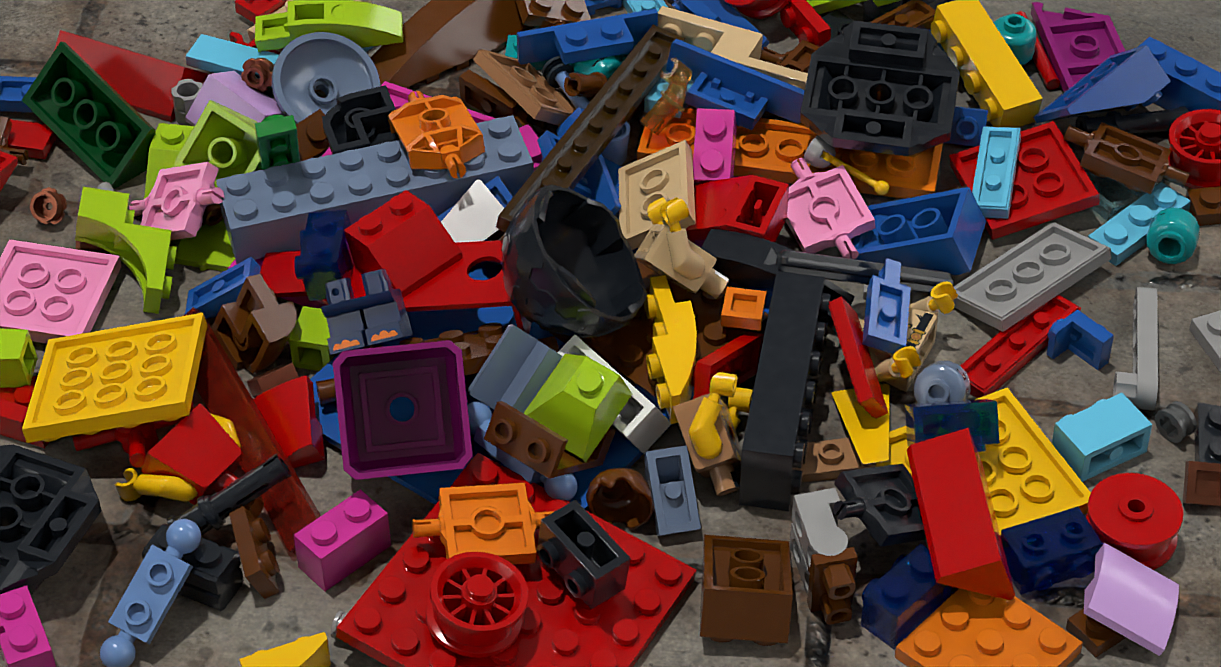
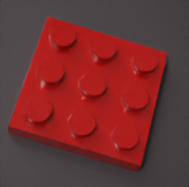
[949,121,1099,240]

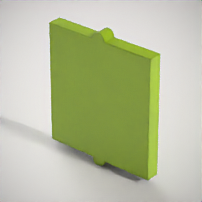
[175,219,235,271]

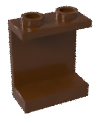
[484,401,617,479]

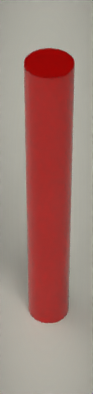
[1015,11,1060,90]

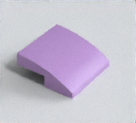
[1084,543,1179,656]

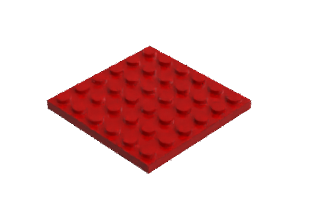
[336,453,697,667]

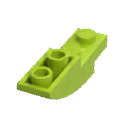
[255,0,403,52]

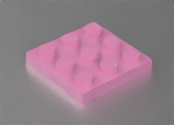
[0,239,122,343]

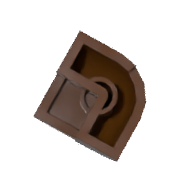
[212,274,297,374]

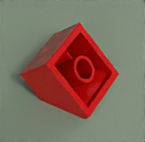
[344,190,463,297]

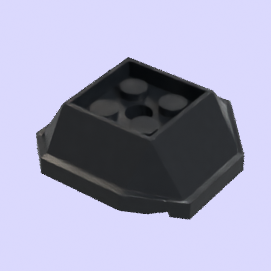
[800,20,960,157]
[0,444,102,595]

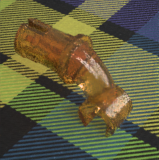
[641,58,692,136]

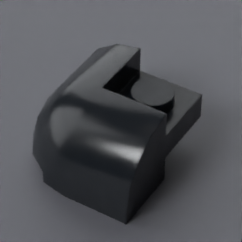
[322,85,400,154]

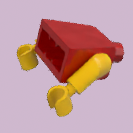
[115,403,243,505]

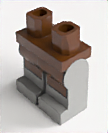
[789,488,858,625]

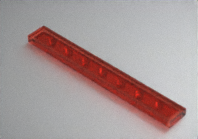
[184,307,321,555]

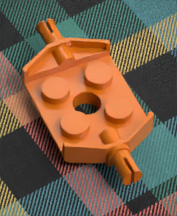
[388,91,485,178]

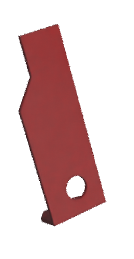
[260,240,531,334]

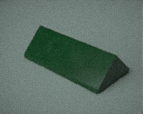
[22,41,156,189]

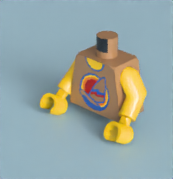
[673,372,753,496]

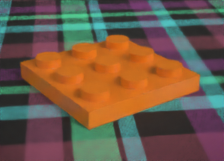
[895,588,1083,667]

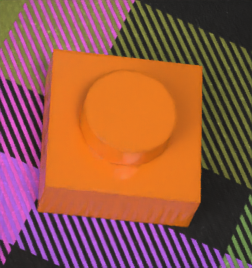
[721,287,767,331]

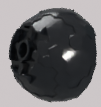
[501,184,647,339]

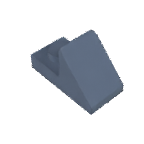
[644,445,701,537]

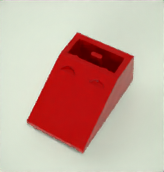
[686,175,789,248]

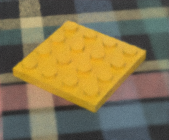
[22,313,207,443]
[875,388,1091,546]

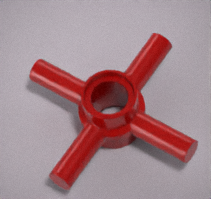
[72,402,195,467]

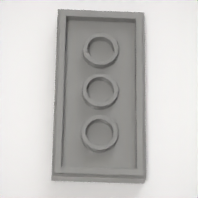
[953,222,1111,332]

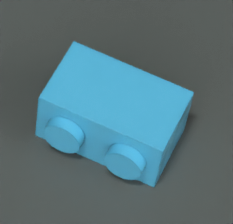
[1052,393,1152,482]

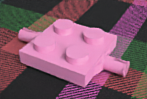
[786,158,876,259]
[129,162,224,240]

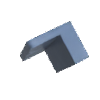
[467,324,562,413]

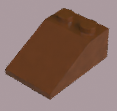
[700,534,793,646]

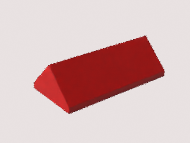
[54,30,208,122]
[906,428,1015,601]

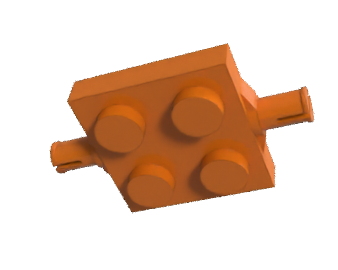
[412,483,555,565]

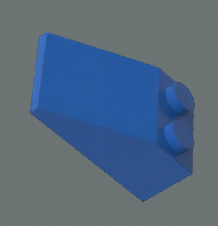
[1033,45,1171,123]
[850,187,986,276]

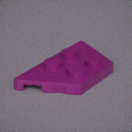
[1031,2,1125,92]

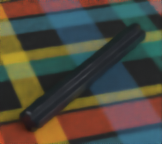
[776,250,954,293]

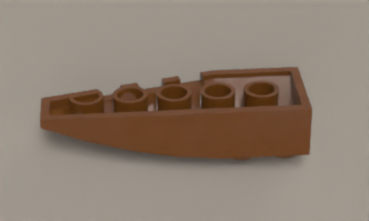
[370,0,534,89]

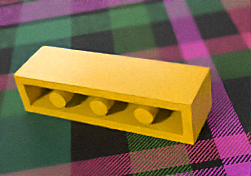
[931,0,1043,128]

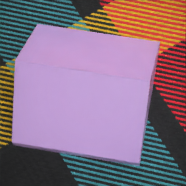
[185,71,285,126]

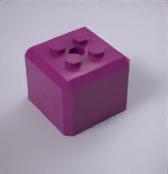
[333,340,473,480]

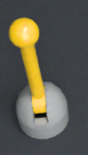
[804,135,889,195]

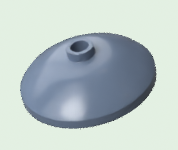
[272,32,380,124]

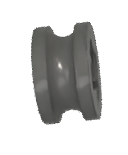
[1155,401,1197,443]

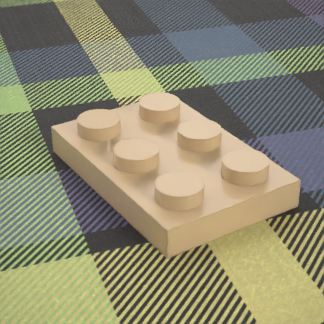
[618,140,696,250]

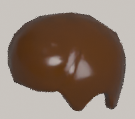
[586,468,654,530]

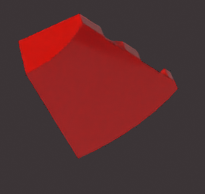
[243,375,325,470]

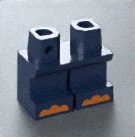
[321,269,413,355]

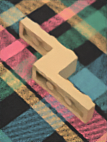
[658,6,808,90]

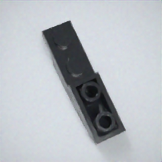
[701,229,855,331]

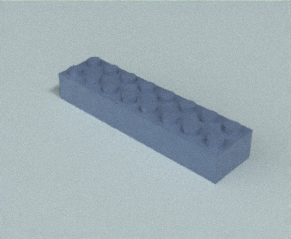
[216,115,534,264]

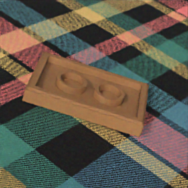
[473,49,576,126]

